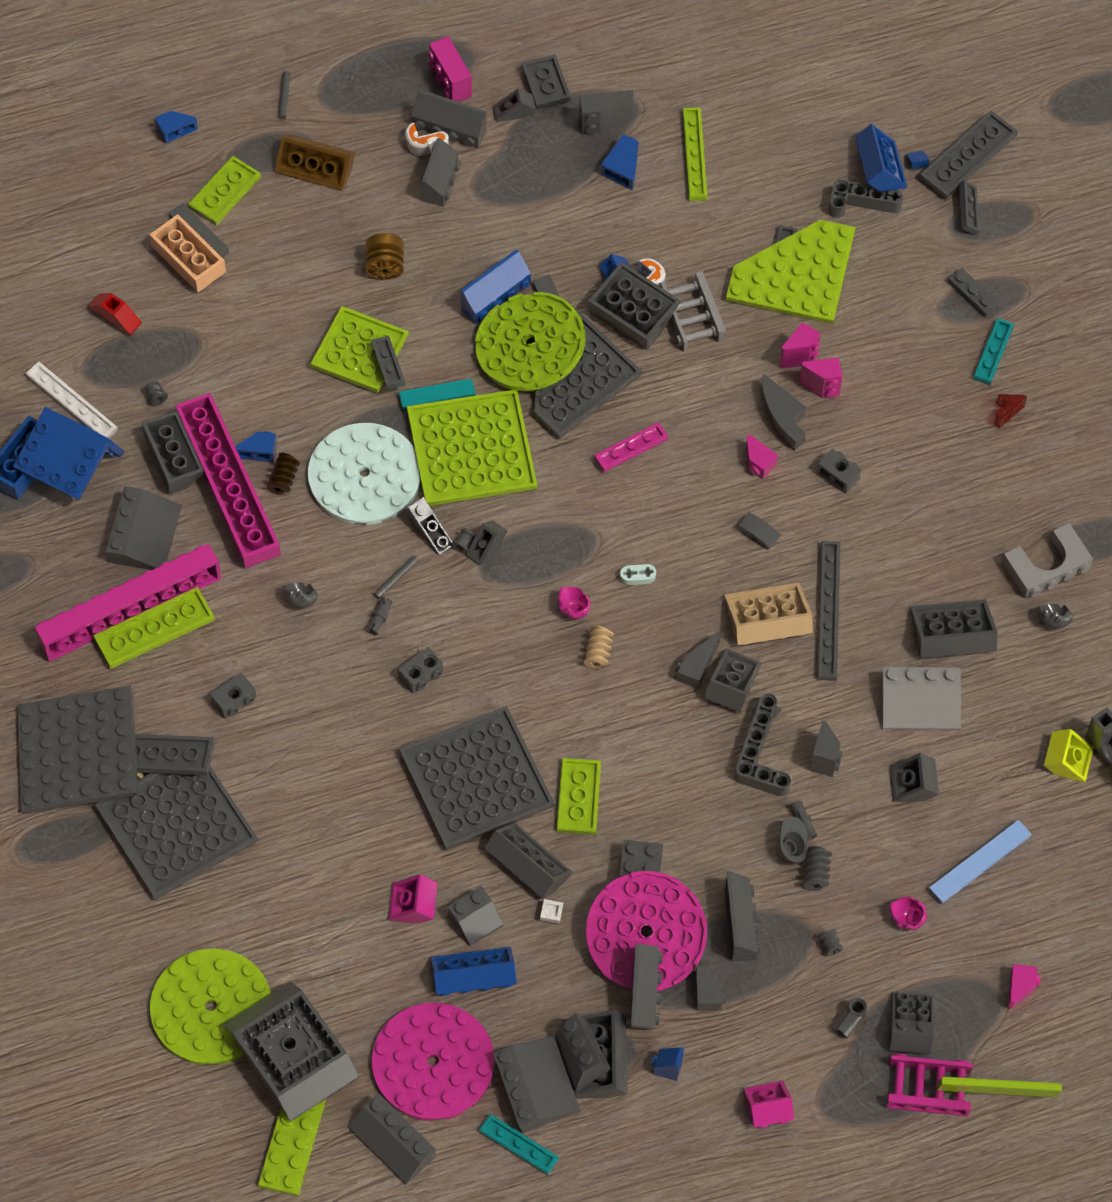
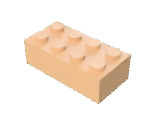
[149,214,226,293]

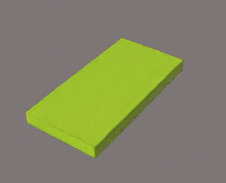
[188,156,261,226]
[557,758,601,835]

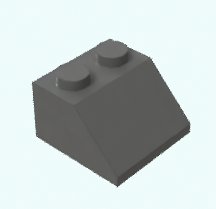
[810,720,843,777]
[890,753,939,802]
[448,886,503,946]

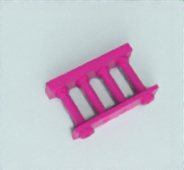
[887,1054,973,1117]

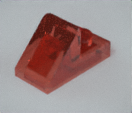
[994,394,1027,429]

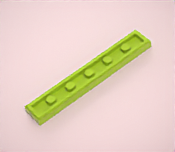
[683,107,707,201]
[937,1077,1062,1097]

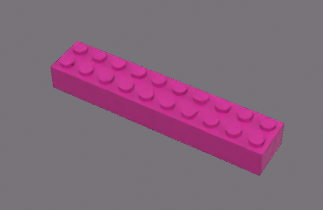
[175,393,281,568]
[35,544,221,662]

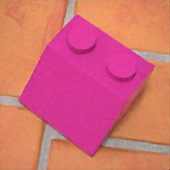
[779,322,821,369]
[799,357,843,398]
[389,875,437,924]
[743,1080,794,1128]

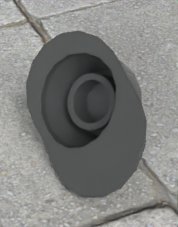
[776,817,808,863]

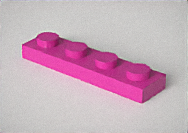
[594,422,668,472]

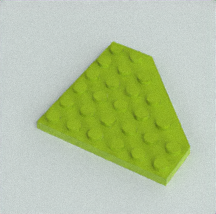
[726,220,856,324]

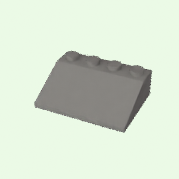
[881,667,961,730]

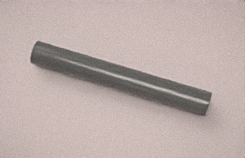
[279,71,290,119]
[374,556,419,599]

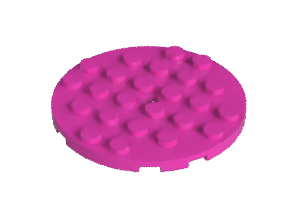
[586,871,707,991]
[372,1003,494,1121]

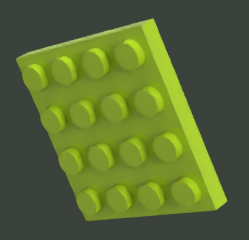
[310,306,409,393]

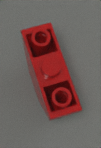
[87,293,142,336]

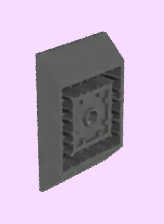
[223,982,359,1122]

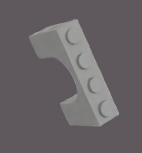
[1002,523,1093,598]

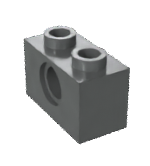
[817,448,862,494]
[210,672,256,719]

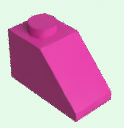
[746,434,778,479]
[1008,964,1040,1009]

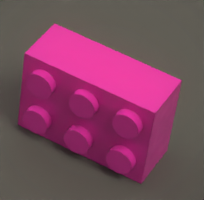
[428,36,472,102]

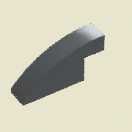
[761,374,806,451]

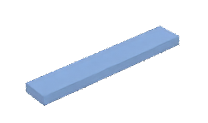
[929,820,1032,904]

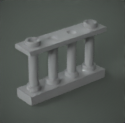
[660,271,726,352]

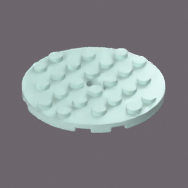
[308,423,421,525]

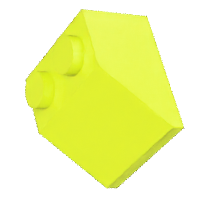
[1044,729,1094,782]

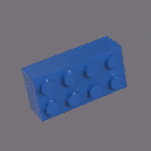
[0,416,38,499]

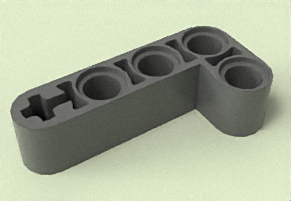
[829,180,903,218]

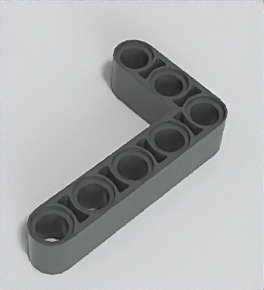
[735,693,791,796]

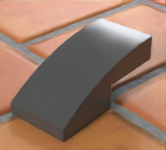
[737,512,781,550]

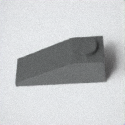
[675,632,721,689]

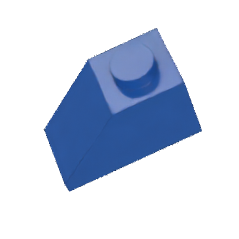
[155,111,198,143]
[235,431,277,462]
[651,1047,684,1081]

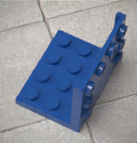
[13,407,124,500]

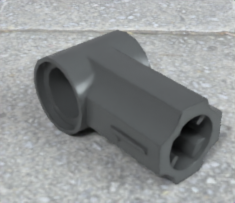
[833,998,867,1039]

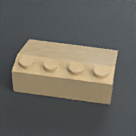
[724,583,813,645]

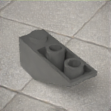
[403,497,453,555]

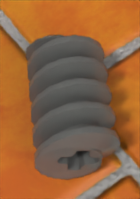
[803,846,832,891]

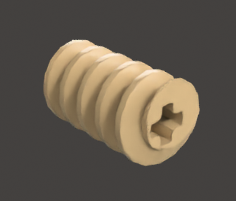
[584,626,614,669]

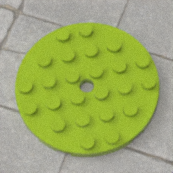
[475,292,586,391]
[150,949,271,1066]

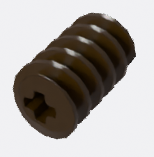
[267,452,300,495]

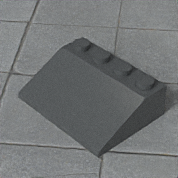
[588,262,681,350]
[106,486,182,570]
[910,599,998,658]
[561,1010,627,1098]
[493,1037,581,1133]

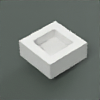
[540,899,564,924]

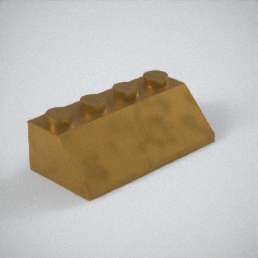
[274,134,356,190]

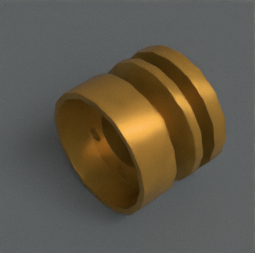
[366,233,404,280]

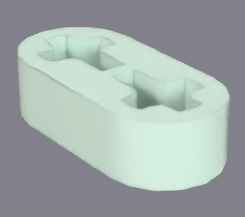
[620,564,656,585]

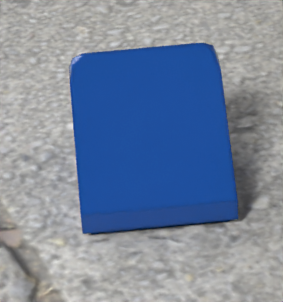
[906,151,930,170]

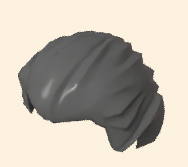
[282,582,318,609]
[1037,604,1073,630]

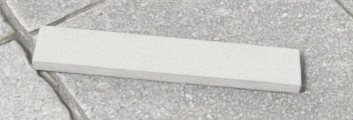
[26,362,118,438]

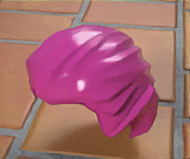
[557,586,591,619]
[890,896,927,930]

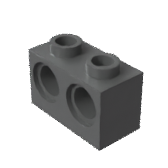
[398,647,443,693]

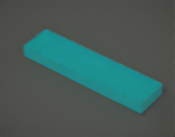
[973,318,1014,385]
[399,378,476,410]
[479,1114,559,1176]

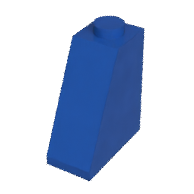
[601,134,639,190]

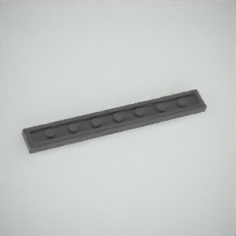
[817,541,841,681]

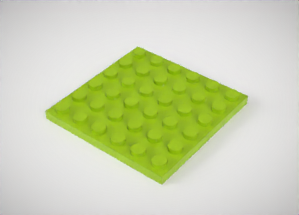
[407,390,538,506]

